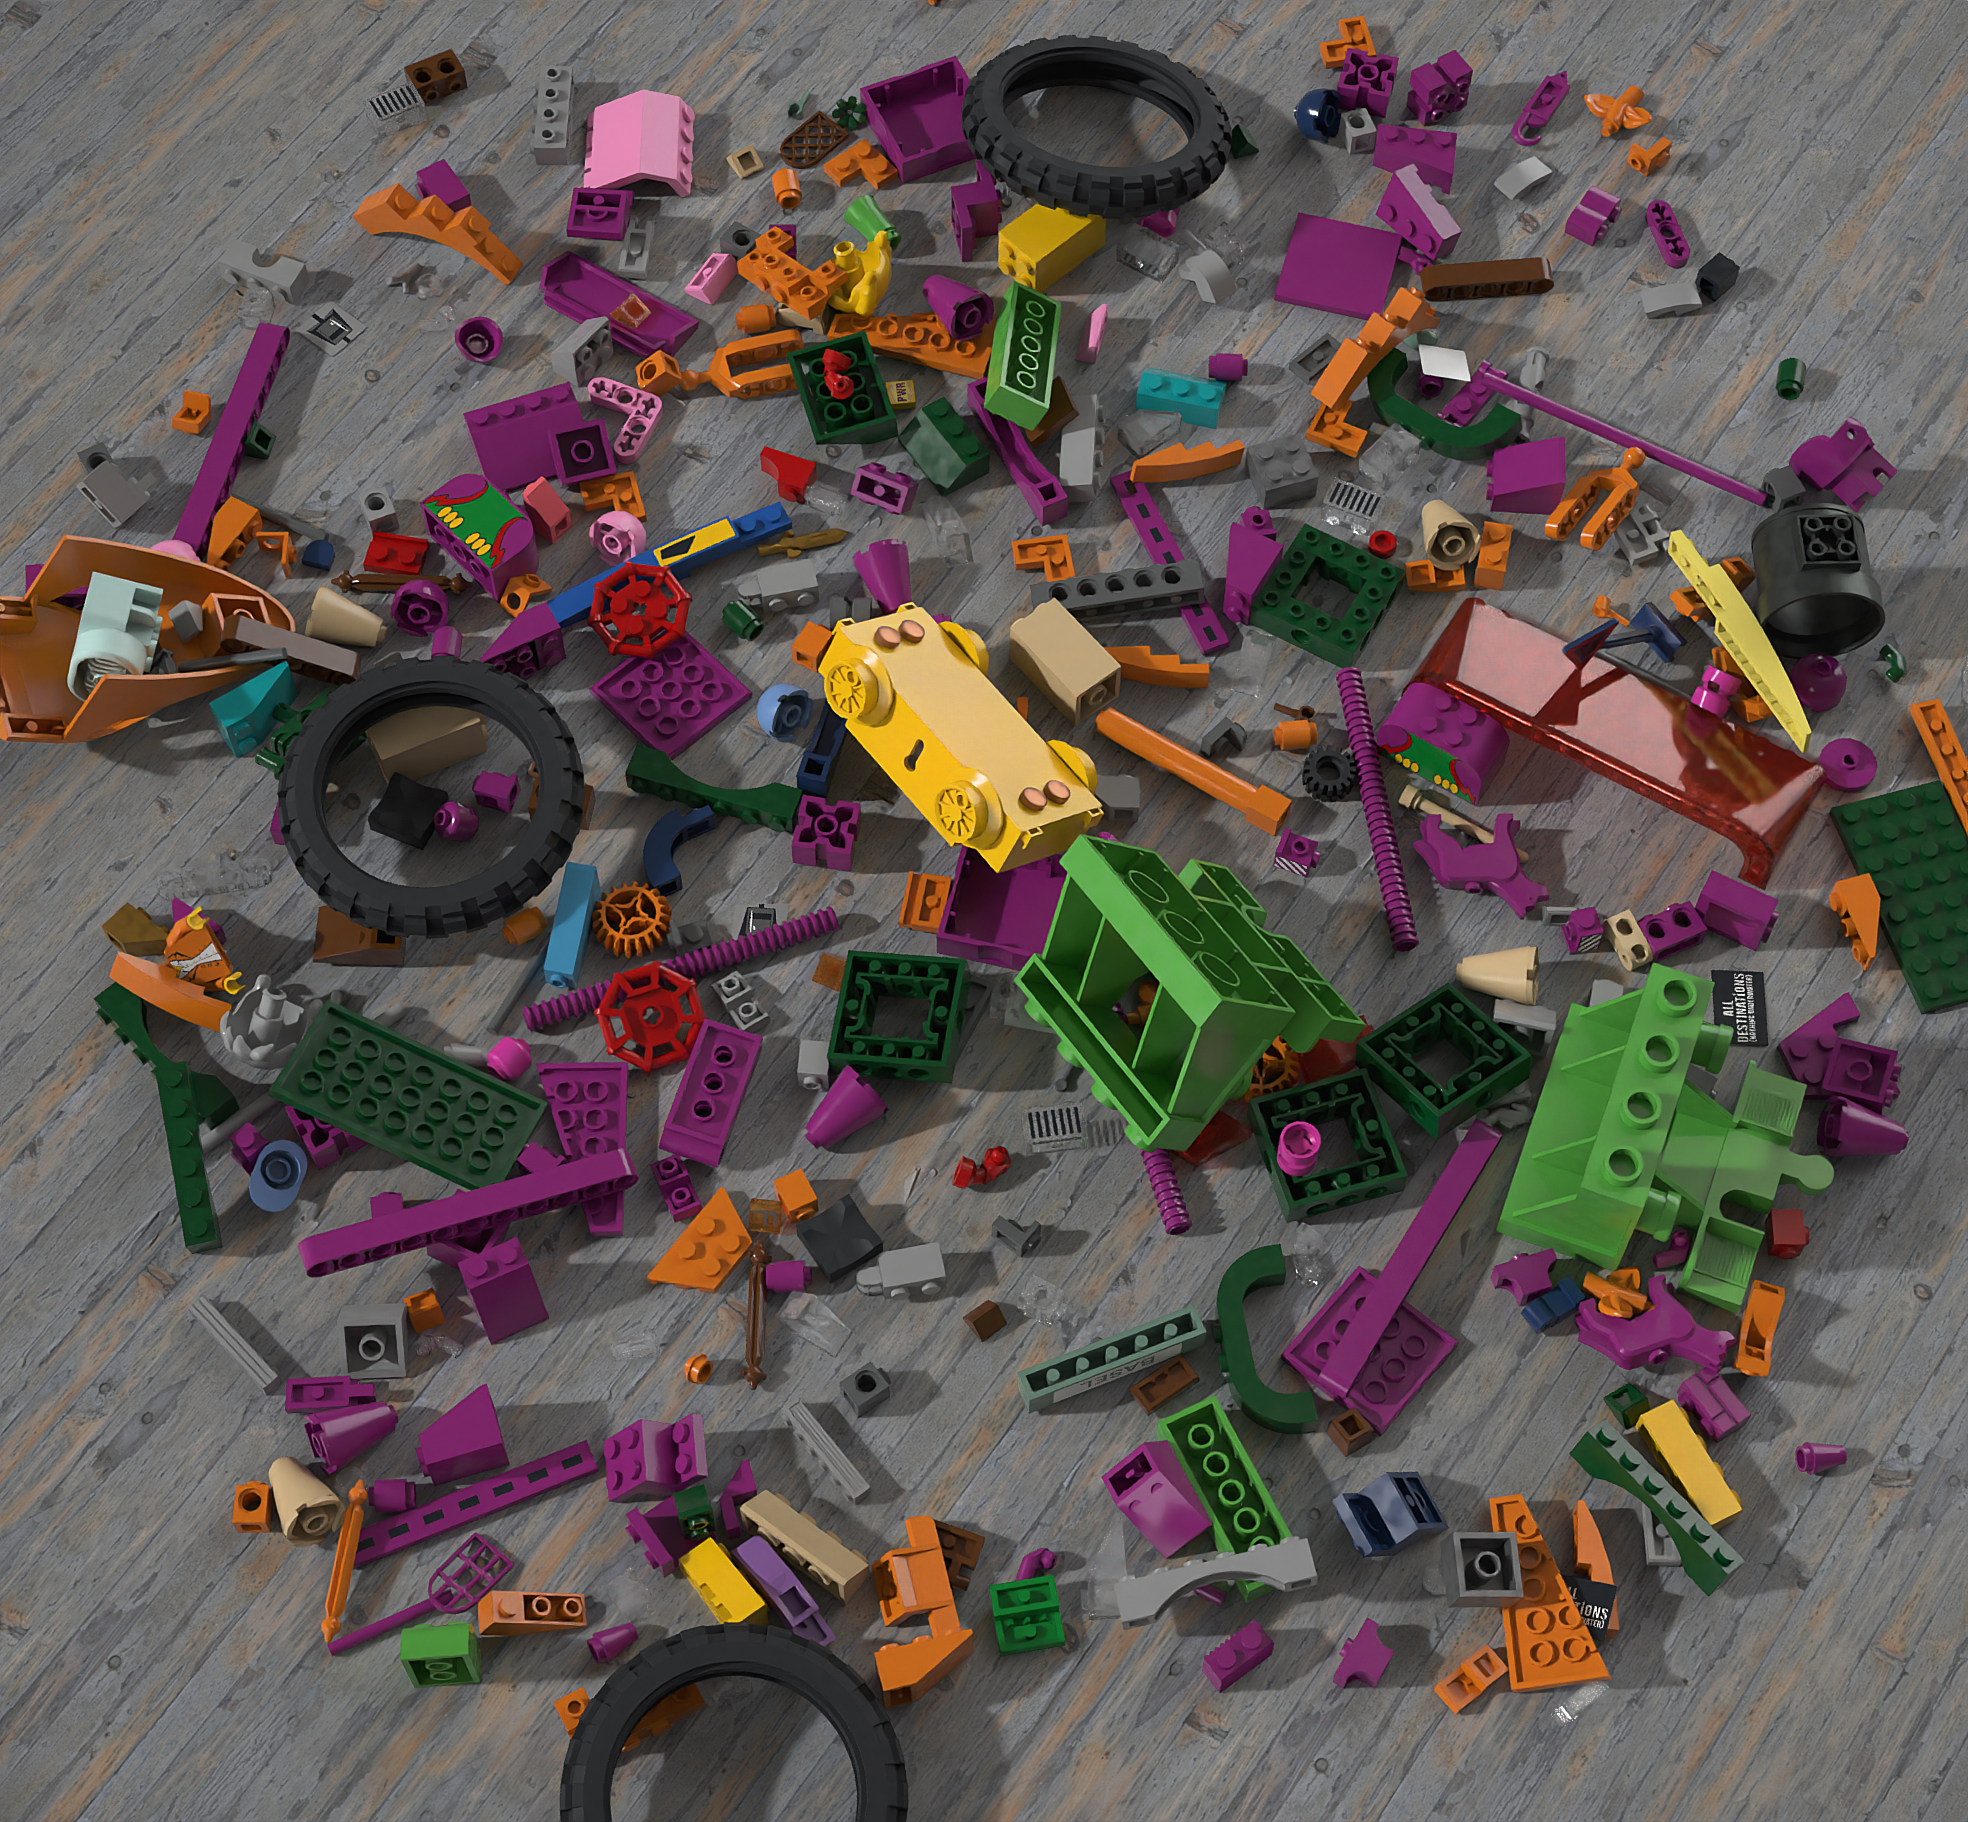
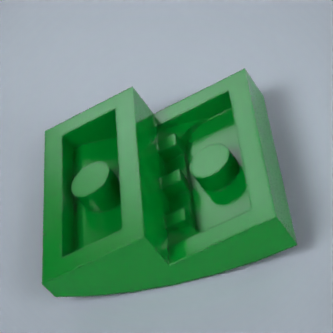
[989,1575,1065,1657]

